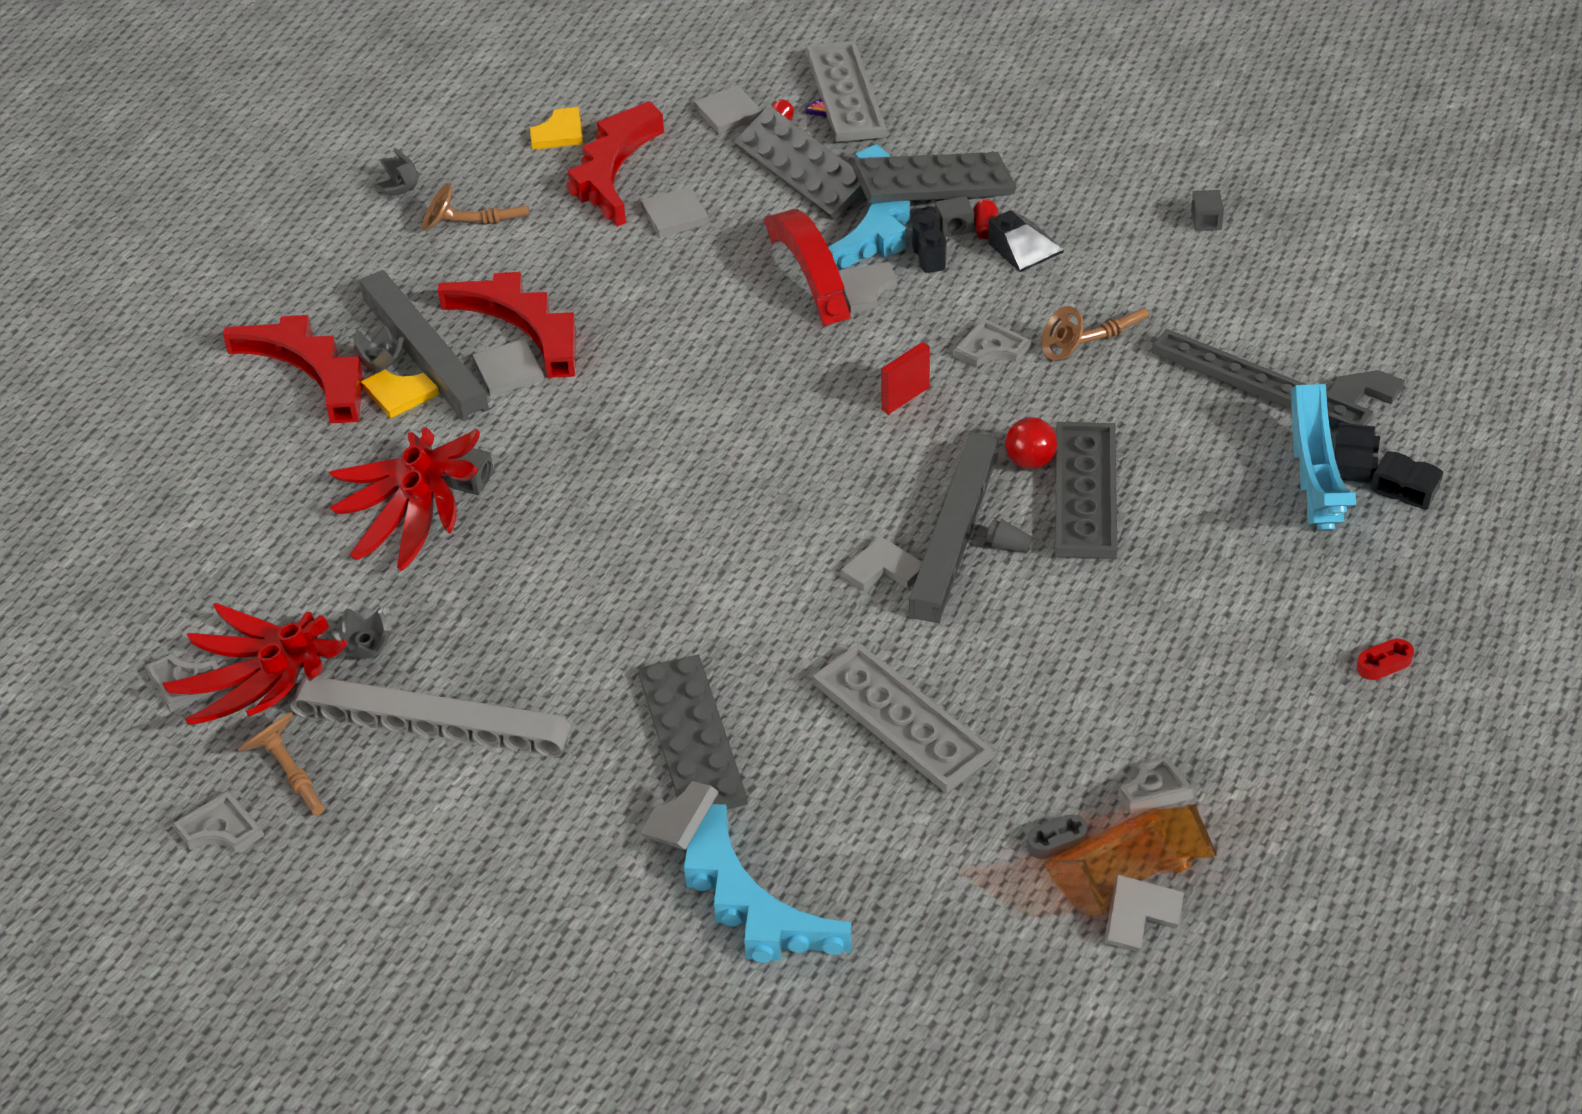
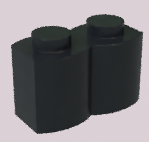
[912,213,946,273]
[1335,422,1380,483]
[1370,451,1444,509]

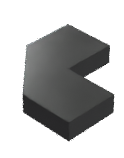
[1327,370,1405,404]

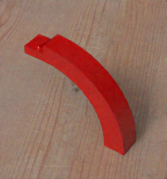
[763,209,851,327]

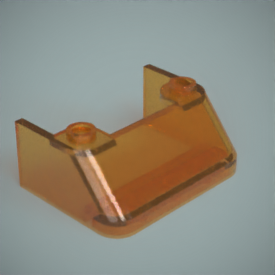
[1044,804,1217,917]

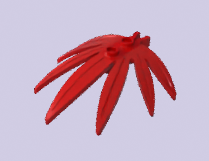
[329,427,480,571]
[163,603,348,725]

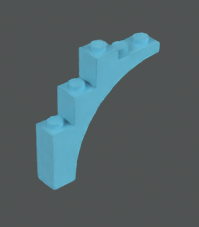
[828,144,910,271]
[1291,384,1356,530]
[684,804,852,963]

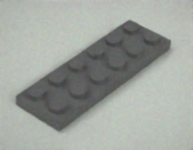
[733,106,864,220]
[852,152,1017,202]
[1055,422,1117,559]
[638,654,748,809]

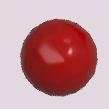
[1005,417,1057,470]

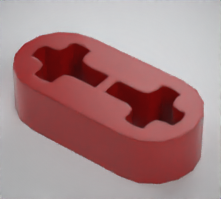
[1356,638,1414,680]

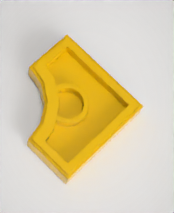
[530,107,583,150]
[361,370,439,419]

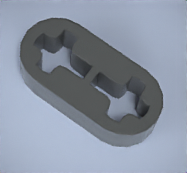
[1027,814,1088,859]

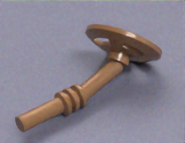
[422,183,530,231]
[1041,306,1149,361]
[237,711,325,815]

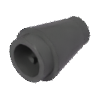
[985,519,1033,553]

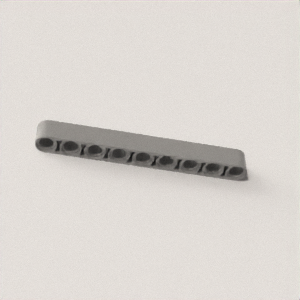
[290,677,571,758]

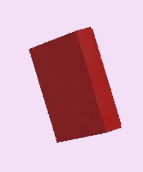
[881,342,930,415]

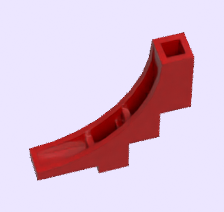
[566,101,664,227]
[438,272,576,378]
[223,315,363,424]

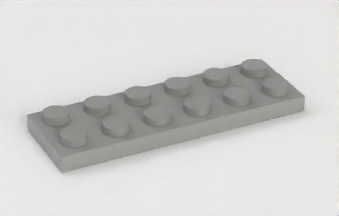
[806,41,887,142]
[812,643,994,794]

